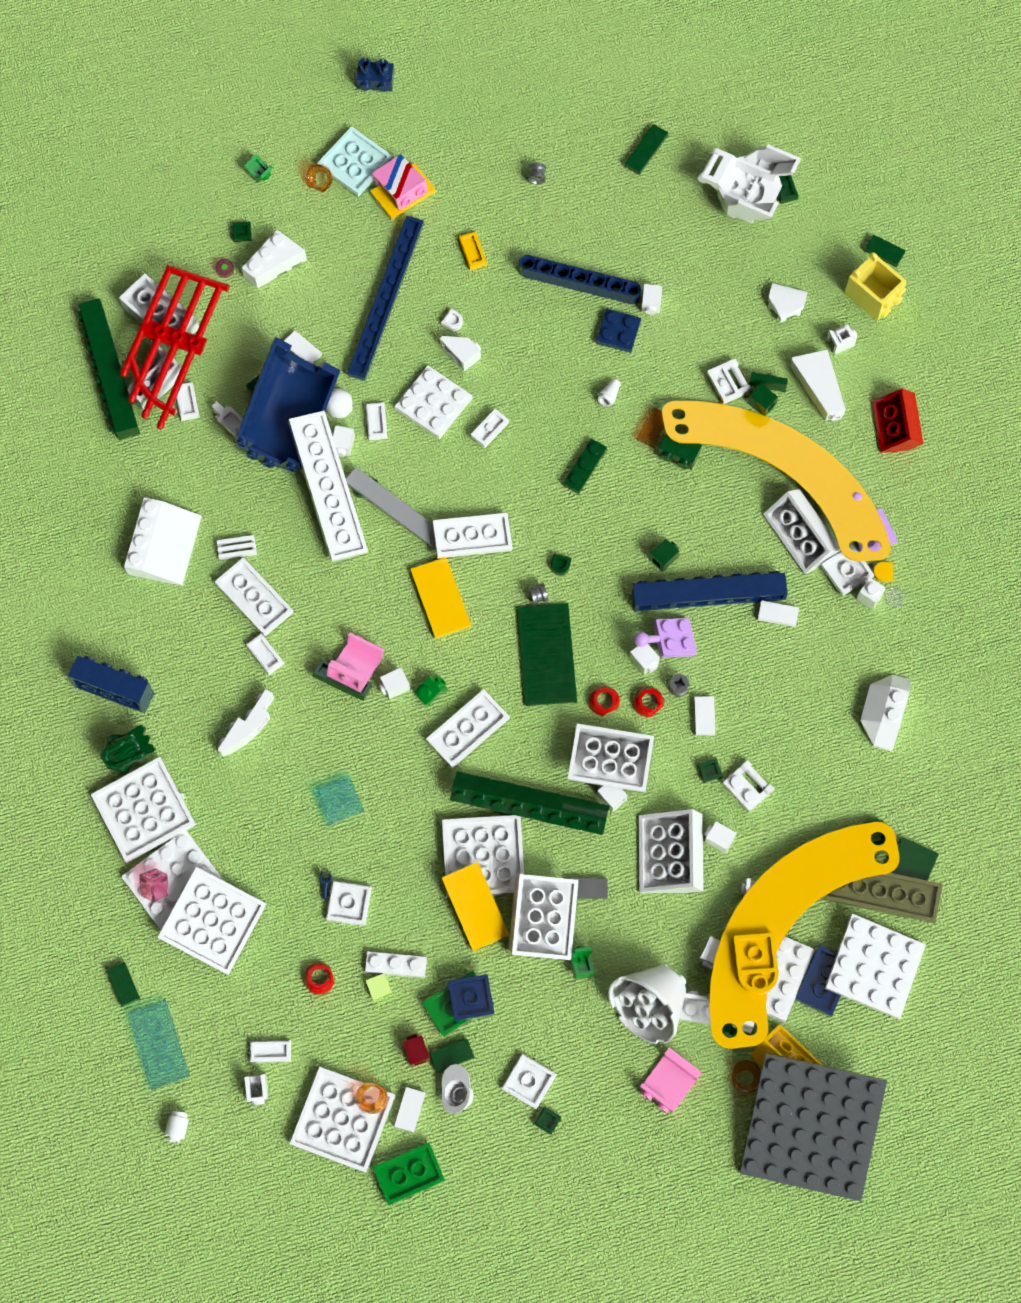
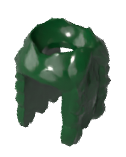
[100,725,156,772]

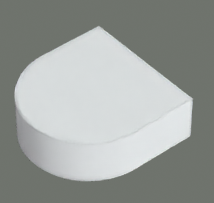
[441,309,463,331]

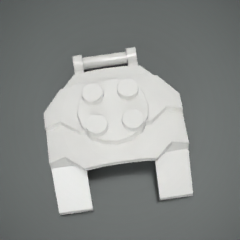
[697,144,801,224]

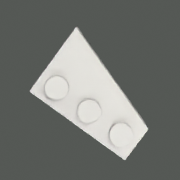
[242,230,307,288]
[127,346,181,410]

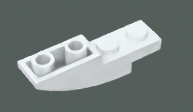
[218,689,274,757]

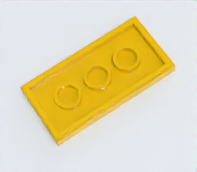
[410,558,471,639]
[442,862,509,951]

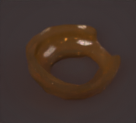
[305,164,333,192]
[732,1060,761,1094]
[355,1082,388,1114]

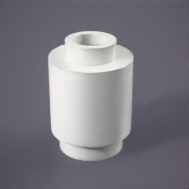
[164,1111,189,1143]

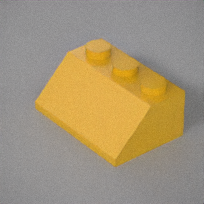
[750,1024,823,1066]

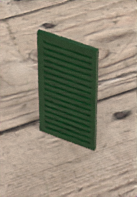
[517,603,577,706]

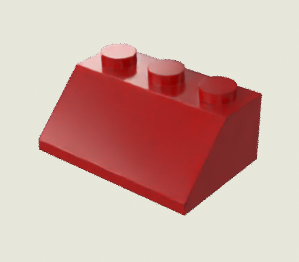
[872,388,924,453]

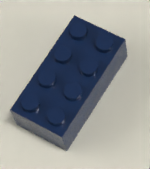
[68,655,154,714]

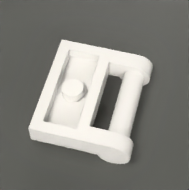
[707,359,752,404]
[722,760,775,812]

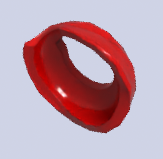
[589,686,620,716]
[633,687,664,717]
[304,962,335,995]

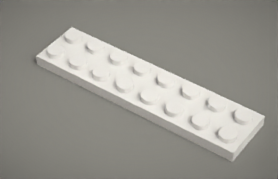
[288,411,368,562]

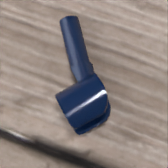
[320,871,332,899]

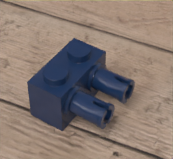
[356,58,395,92]

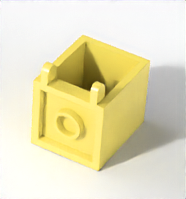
[845,252,907,321]

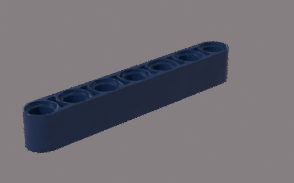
[519,255,641,304]

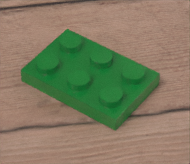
[422,970,495,1037]
[373,1142,445,1206]

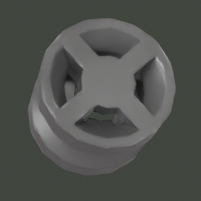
[528,163,546,184]
[528,583,548,605]
[669,674,689,697]

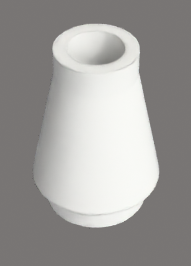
[598,379,621,407]

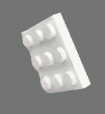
[395,366,472,440]

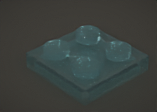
[313,775,364,826]

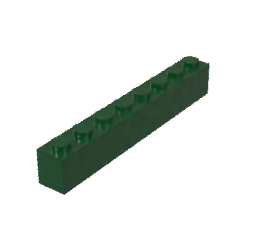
[77,298,140,440]
[450,771,609,835]

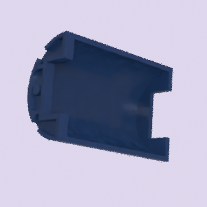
[235,337,341,472]

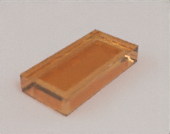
[637,407,664,448]

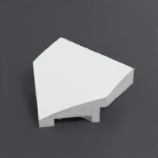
[768,283,808,322]

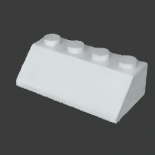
[763,489,840,574]

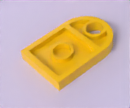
[733,933,779,995]

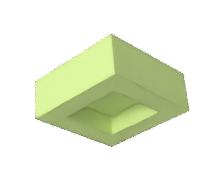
[366,973,392,1000]

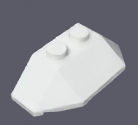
[860,674,911,752]

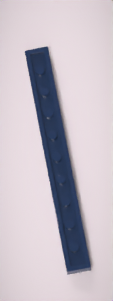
[347,216,424,381]

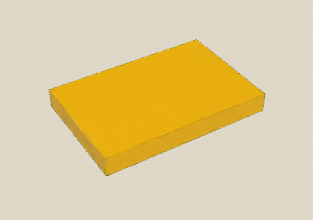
[371,163,435,220]

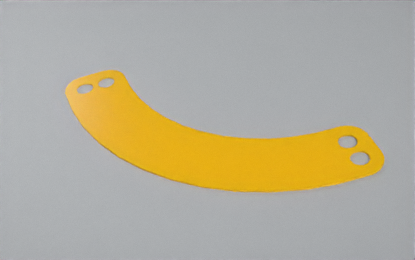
[662,401,891,561]
[709,822,900,1049]

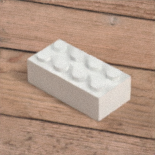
[119,274,199,349]

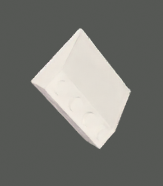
[124,498,202,586]
[568,724,654,792]
[639,809,703,893]
[508,874,578,960]

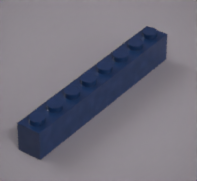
[632,571,788,612]

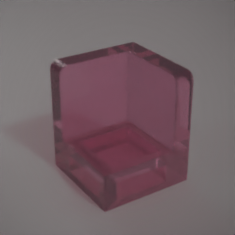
[139,868,169,902]

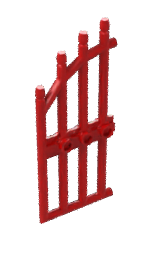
[120,265,230,430]

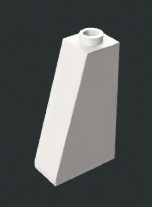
[790,350,846,421]

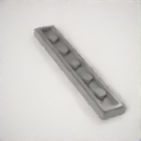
[346,467,435,548]

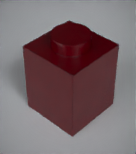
[403,1034,431,1067]

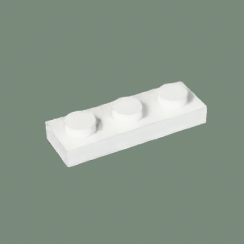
[365,951,427,978]

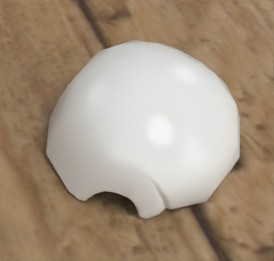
[326,388,353,418]

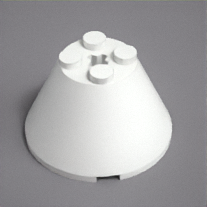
[608,964,686,1044]

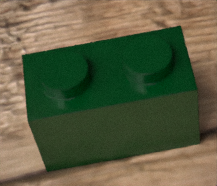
[658,434,702,470]

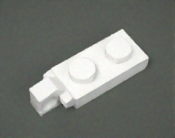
[211,401,243,437]

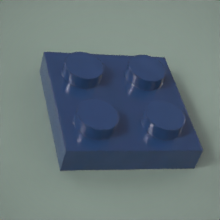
[596,309,641,353]
[448,974,495,1022]

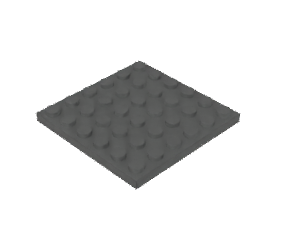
[740,1052,887,1201]

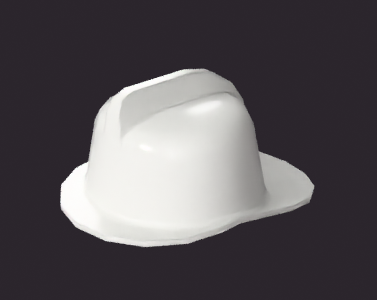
[442,1064,474,1114]

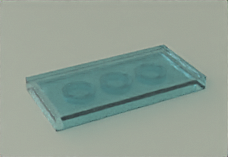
[128,1000,190,1090]

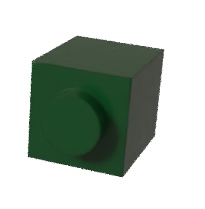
[748,383,778,416]
[649,539,680,572]

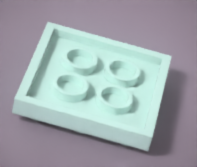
[317,126,393,197]

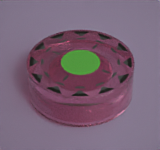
[215,259,234,278]

